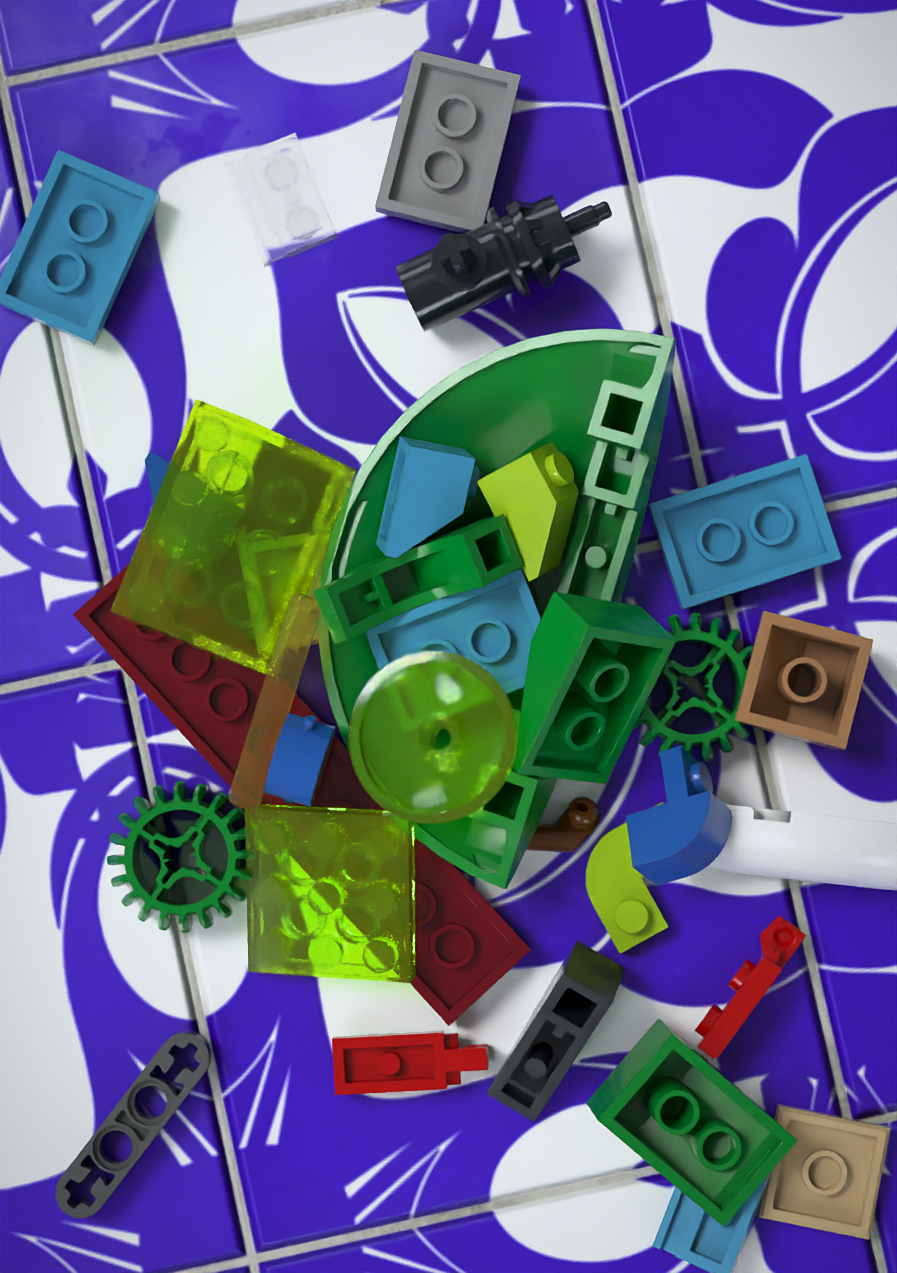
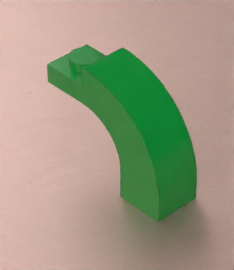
[313,514,524,643]

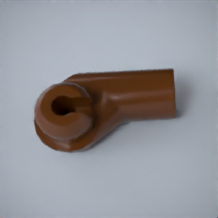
[526,796,600,852]

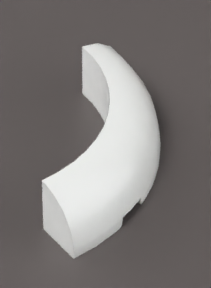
[708,804,897,891]

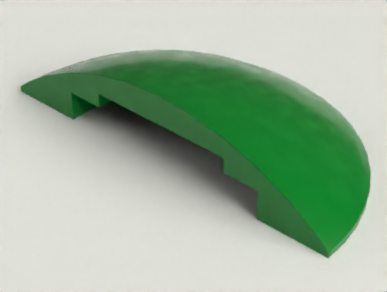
[318,329,676,889]

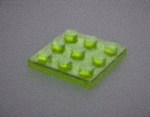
[245,804,415,983]

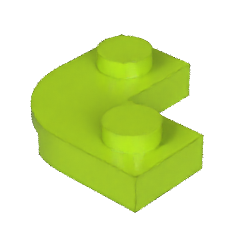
[585,802,668,954]

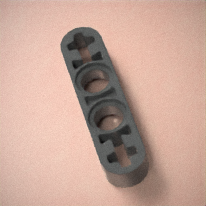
[55,1030,212,1218]

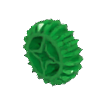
[633,613,753,762]
[107,781,259,933]

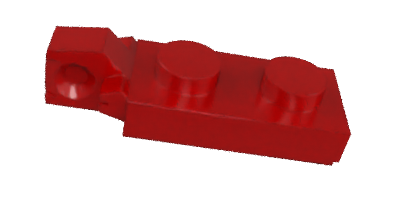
[694,916,806,1059]
[332,1030,489,1095]

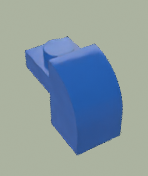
[626,746,732,886]

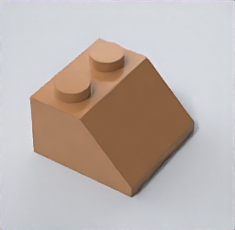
[734,611,873,750]

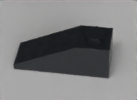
[486,940,625,1122]

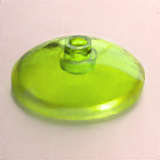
[348,651,518,824]

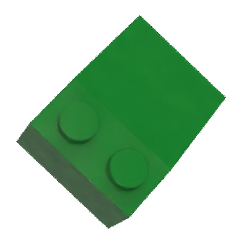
[513,591,677,784]
[586,1018,798,1227]

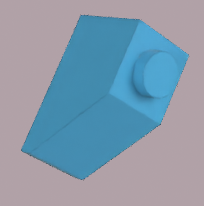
[376,436,479,558]

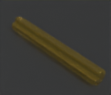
[228,593,321,810]

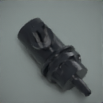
[395,194,612,332]

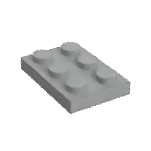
[375,50,521,234]

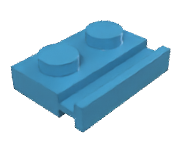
[652,1172,772,1273]

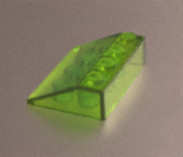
[110,399,356,678]

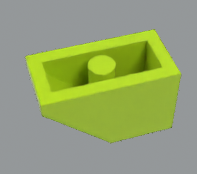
[477,442,579,581]

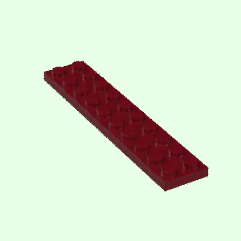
[73,540,531,1026]

